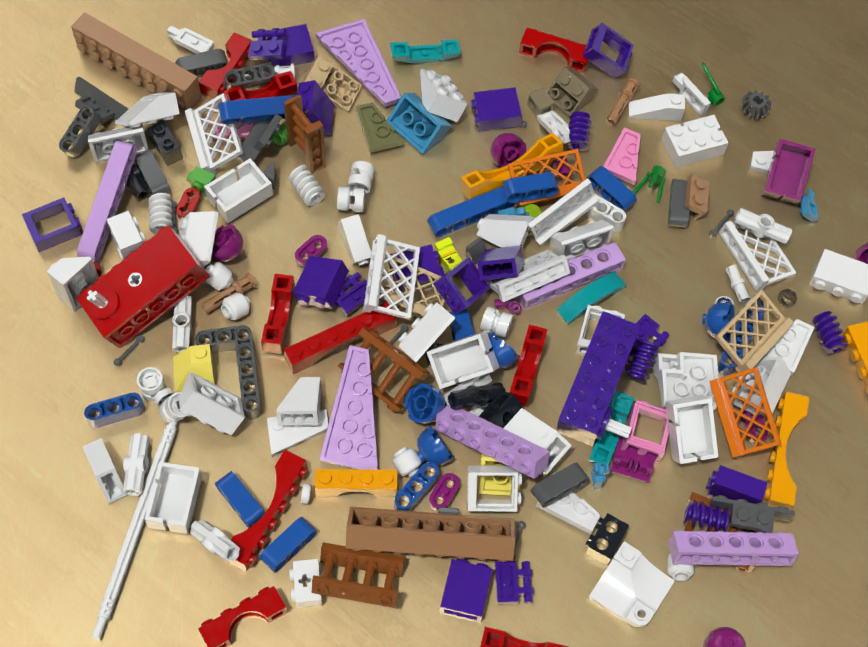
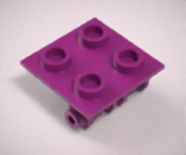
[610,436,656,483]

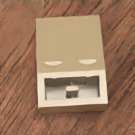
[297,56,362,112]

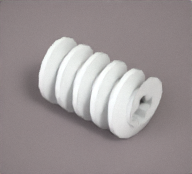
[289,165,325,206]
[148,193,173,234]

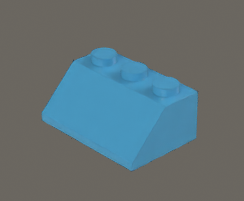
[386,93,452,154]

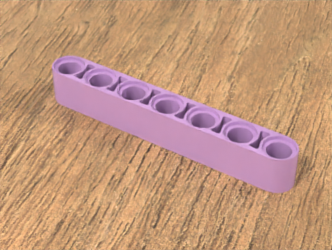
[77,141,137,262]

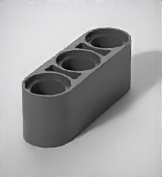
[175,49,228,78]
[223,63,275,90]
[59,106,101,158]
[134,150,171,195]
[668,179,689,228]
[530,463,590,508]

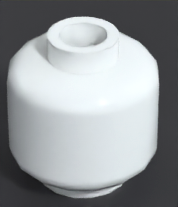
[205,262,233,290]
[221,292,251,321]
[392,446,422,477]
[667,554,694,581]

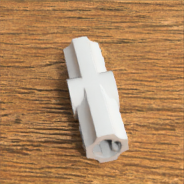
[734,208,792,244]
[172,295,192,353]
[123,433,150,496]
[190,519,240,562]

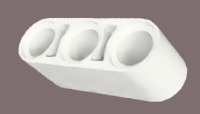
[584,193,626,232]

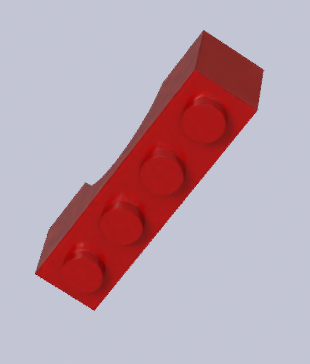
[519,28,589,73]
[199,32,252,99]
[223,71,298,101]
[261,274,295,354]
[509,324,548,407]
[198,586,287,647]
[480,627,568,647]

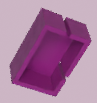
[761,139,816,205]

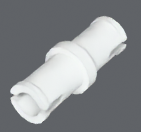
[725,265,751,303]

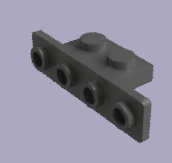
[74,77,129,124]
[236,114,282,162]
[709,495,795,533]

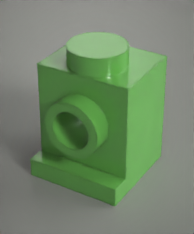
[187,166,216,198]

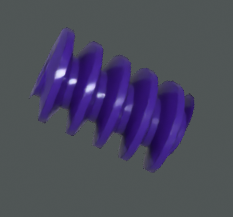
[566,111,592,151]
[812,311,848,354]
[624,339,661,382]
[683,499,729,532]

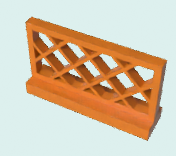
[508,149,585,208]
[709,367,781,458]

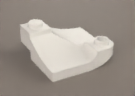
[654,352,719,411]
[588,541,675,627]

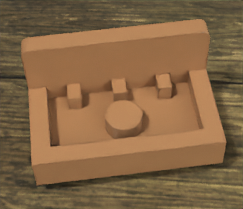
[685,174,710,220]

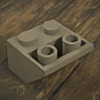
[547,67,598,117]

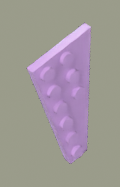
[316,19,401,107]
[319,345,378,470]

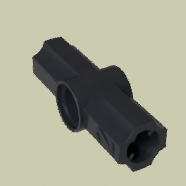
[125,164,150,201]
[448,382,505,410]

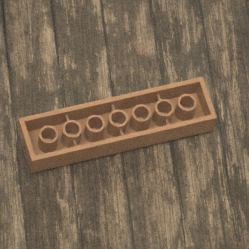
[71,12,202,110]
[345,507,515,562]

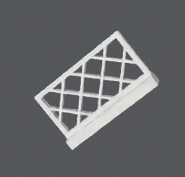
[185,93,243,174]
[528,178,599,247]
[719,221,796,292]
[363,234,420,319]
[486,250,570,302]

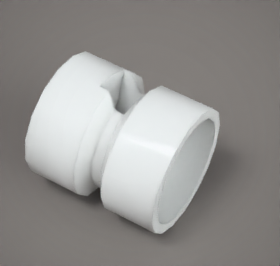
[347,161,375,195]
[337,186,365,212]
[480,306,514,338]
[137,367,166,402]
[159,392,187,423]

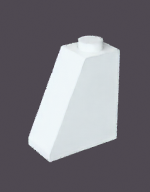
[337,214,371,266]
[477,214,535,248]
[276,377,322,426]
[82,438,127,504]

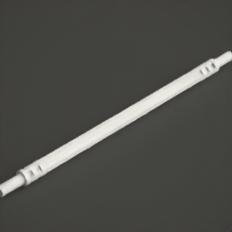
[91,422,178,640]

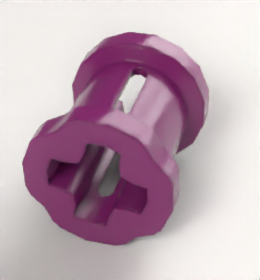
[552,156,573,181]

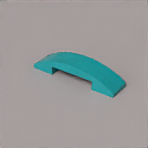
[390,39,461,64]
[556,272,627,325]
[589,391,634,466]

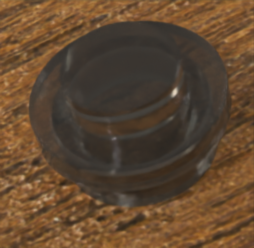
[778,289,797,307]

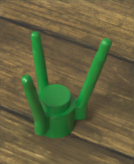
[702,62,726,106]
[632,165,666,203]

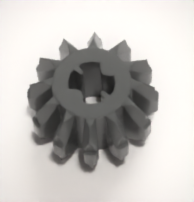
[741,90,771,120]

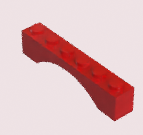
[283,302,397,375]
[230,450,308,571]

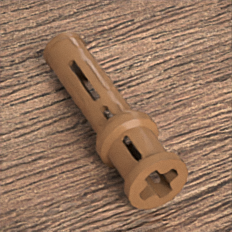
[606,78,640,126]
[201,272,257,314]

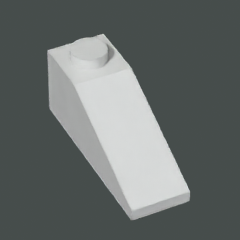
[628,93,685,121]

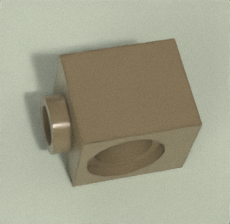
[527,88,555,118]

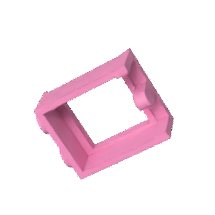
[621,400,671,462]

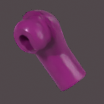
[494,298,521,314]

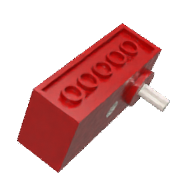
[76,225,211,348]

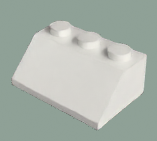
[88,124,149,163]
[178,211,218,267]
[549,220,614,261]
[809,249,868,304]
[47,257,99,312]
[398,302,455,362]
[730,356,791,415]
[179,372,245,435]

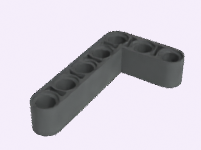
[195,325,262,420]

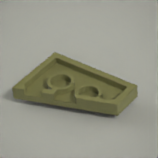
[356,102,405,153]

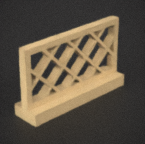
[365,254,447,319]
[714,289,794,373]

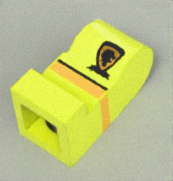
[434,237,462,274]

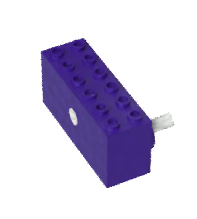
[556,311,640,446]

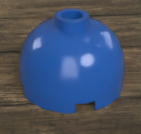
[702,303,735,341]
[488,331,520,368]
[404,383,445,424]
[417,425,454,466]

